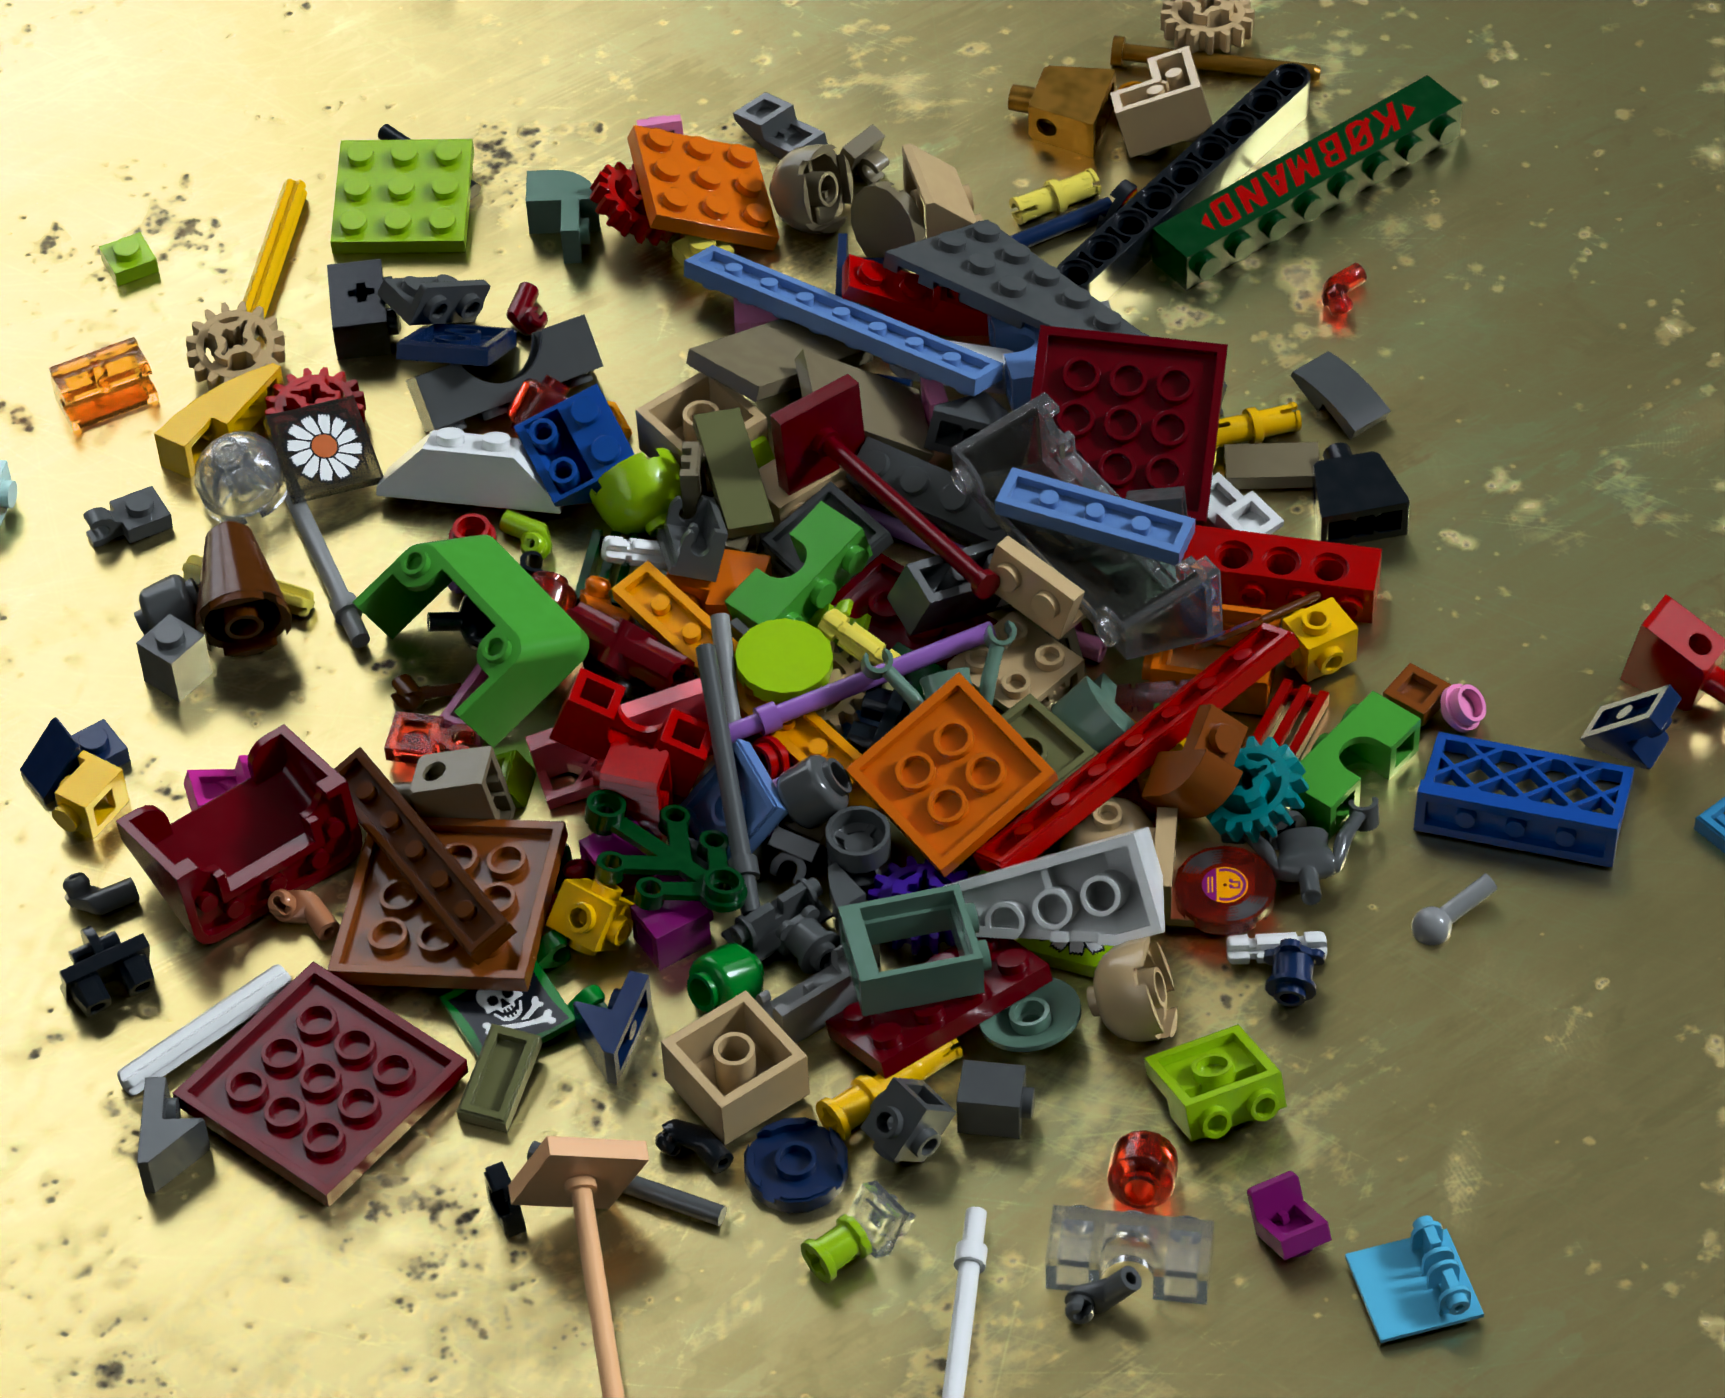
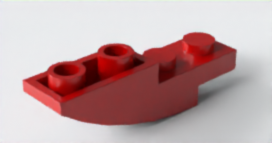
[842,254,988,337]

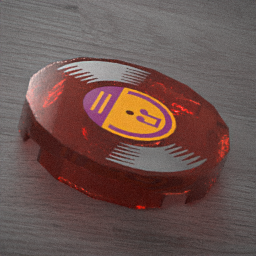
[1174,845,1276,936]

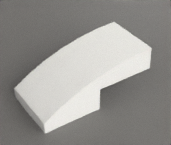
[1207,472,1284,534]

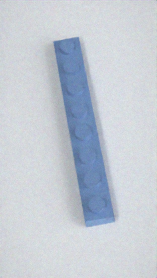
[684,245,1003,396]

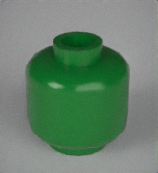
[687,943,764,1013]

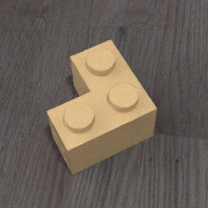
[1110,45,1213,158]

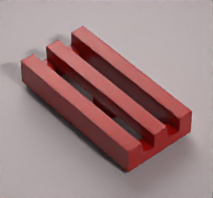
[1252,678,1330,759]

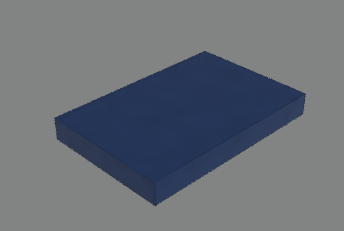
[396,323,517,366]

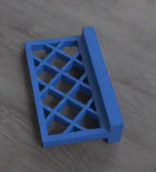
[1413,732,1635,868]

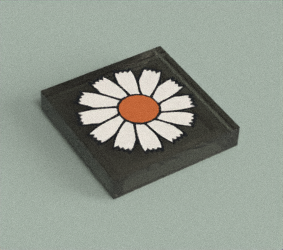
[263,395,384,504]

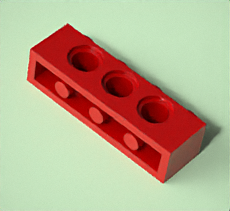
[1182,525,1382,623]

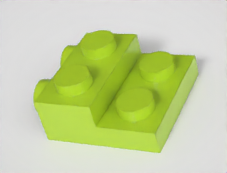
[1144,1024,1287,1141]

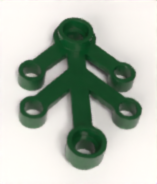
[584,790,748,913]

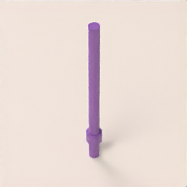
[729,621,997,743]

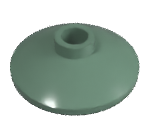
[979,977,1081,1052]

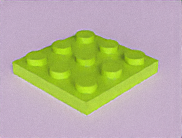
[330,139,474,254]

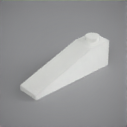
[944,826,1165,946]

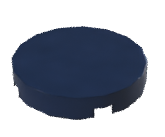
[744,1117,849,1213]

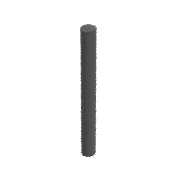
[527,1141,727,1226]

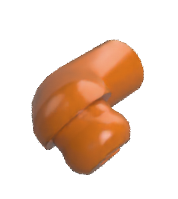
[579,575,635,624]

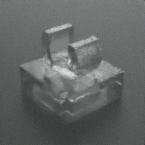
[847,1180,916,1258]

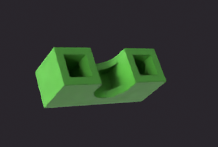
[724,501,873,629]
[1291,691,1421,840]

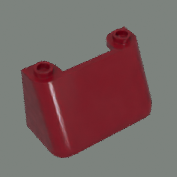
[116,724,363,944]

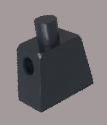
[1312,442,1410,545]

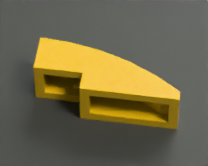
[154,363,284,479]

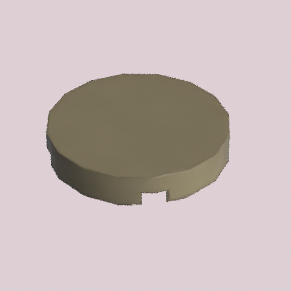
[851,181,926,270]

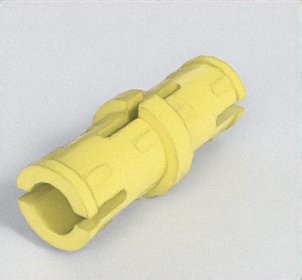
[1009,168,1101,225]

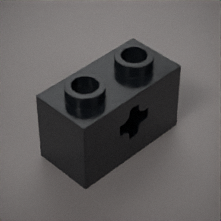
[327,259,399,360]

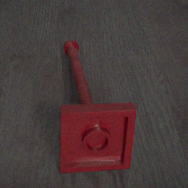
[770,374,1000,599]

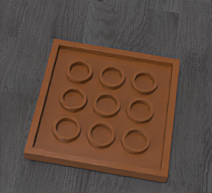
[327,817,568,992]

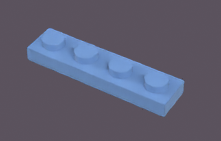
[995,467,1196,566]

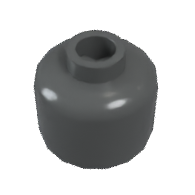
[134,574,199,635]
[777,754,852,829]

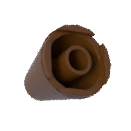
[195,521,292,657]

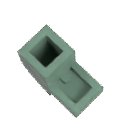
[526,170,601,264]
[1051,672,1136,753]

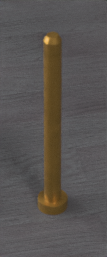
[1110,35,1321,82]

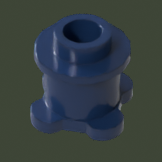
[1263,938,1325,1006]

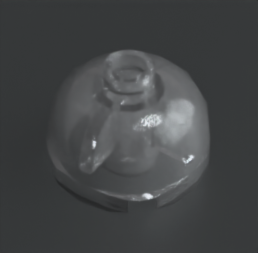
[194,430,291,524]

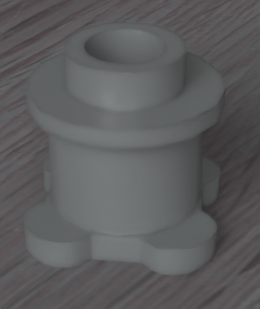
[776,905,841,974]

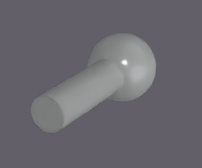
[1411,873,1498,945]

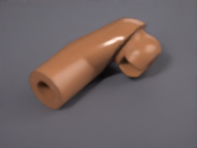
[267,889,340,941]

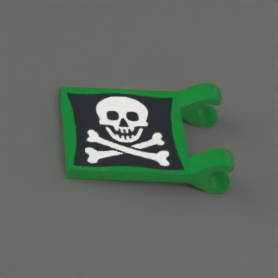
[440,930,608,1058]

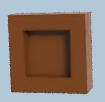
[1383,663,1451,727]

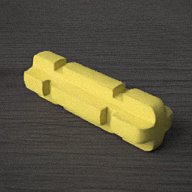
[818,608,901,666]

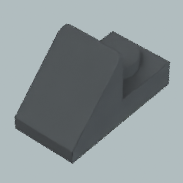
[137,1077,210,1194]

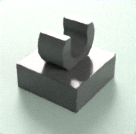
[768,826,828,885]

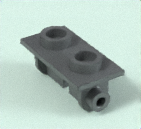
[721,877,833,961]

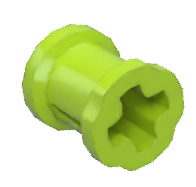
[800,1214,872,1283]

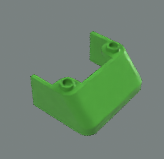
[353,535,589,748]

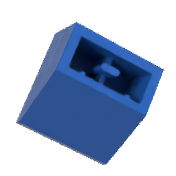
[513,383,634,507]

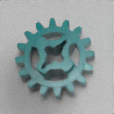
[1206,736,1309,843]

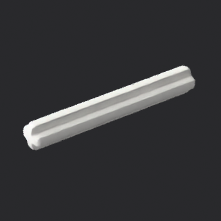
[117,964,292,1096]

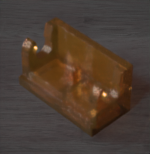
[48,337,159,432]

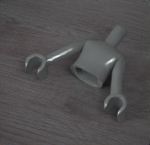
[1220,797,1380,905]

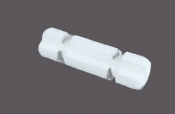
[601,535,667,569]
[1226,931,1327,964]

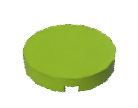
[735,618,833,704]

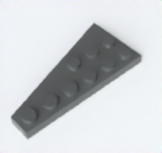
[883,220,1149,336]

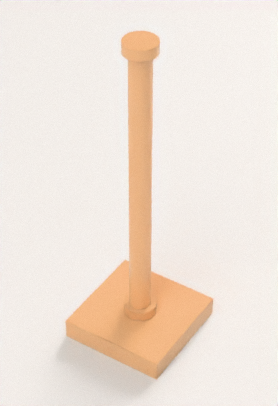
[508,1136,649,1398]

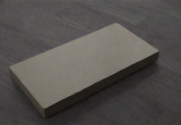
[686,319,874,402]

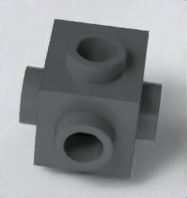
[860,1077,957,1163]

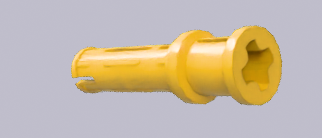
[816,1038,963,1141]

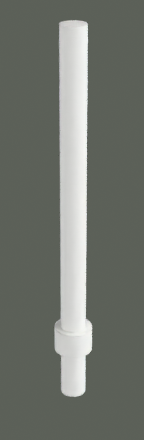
[942,1206,988,1398]

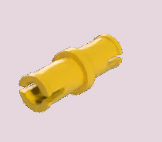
[1216,402,1302,449]

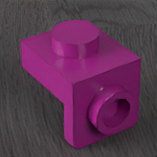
[1247,1171,1332,1260]

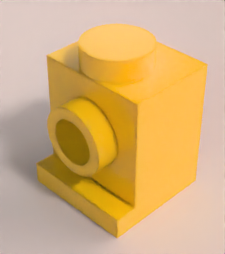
[52,750,130,840]

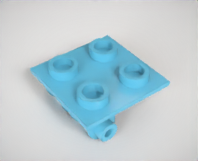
[1345,1215,1484,1343]

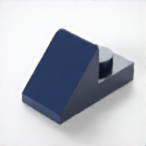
[1580,684,1682,769]
[20,717,131,805]
[573,970,652,1085]

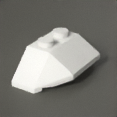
[376,427,564,514]

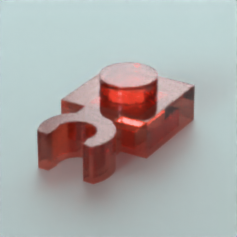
[384,711,476,764]

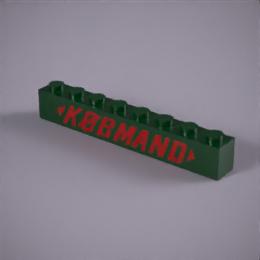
[1152,75,1463,291]

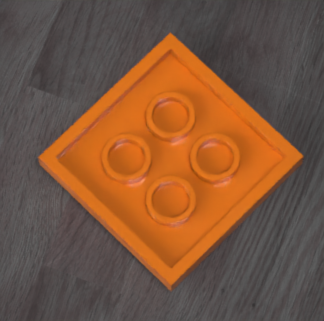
[627,125,780,251]
[845,672,1059,878]

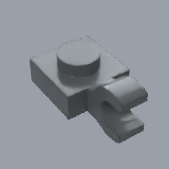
[83,485,173,547]

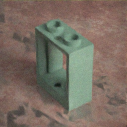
[838,883,992,1016]

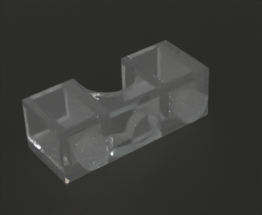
[1045,1205,1214,1305]

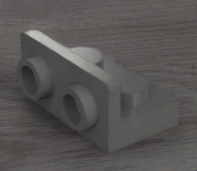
[377,274,491,326]

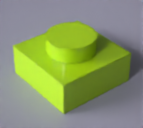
[99,232,159,287]

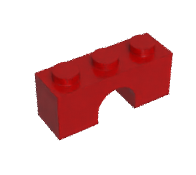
[549,667,712,798]

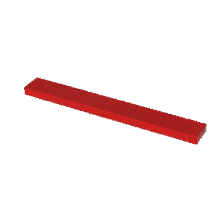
[973,623,1300,872]

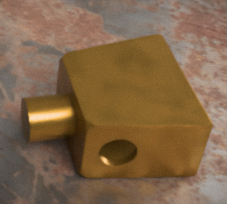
[1008,65,1116,158]

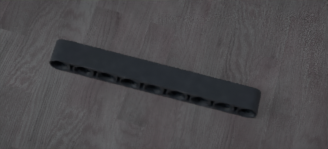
[1057,63,1311,302]

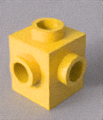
[1282,597,1358,682]
[545,878,635,956]

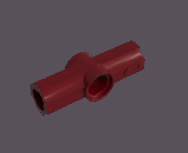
[566,602,695,691]

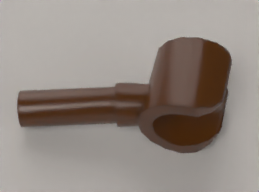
[391,674,462,713]

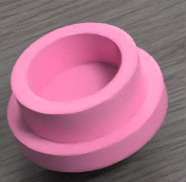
[1440,684,1486,733]

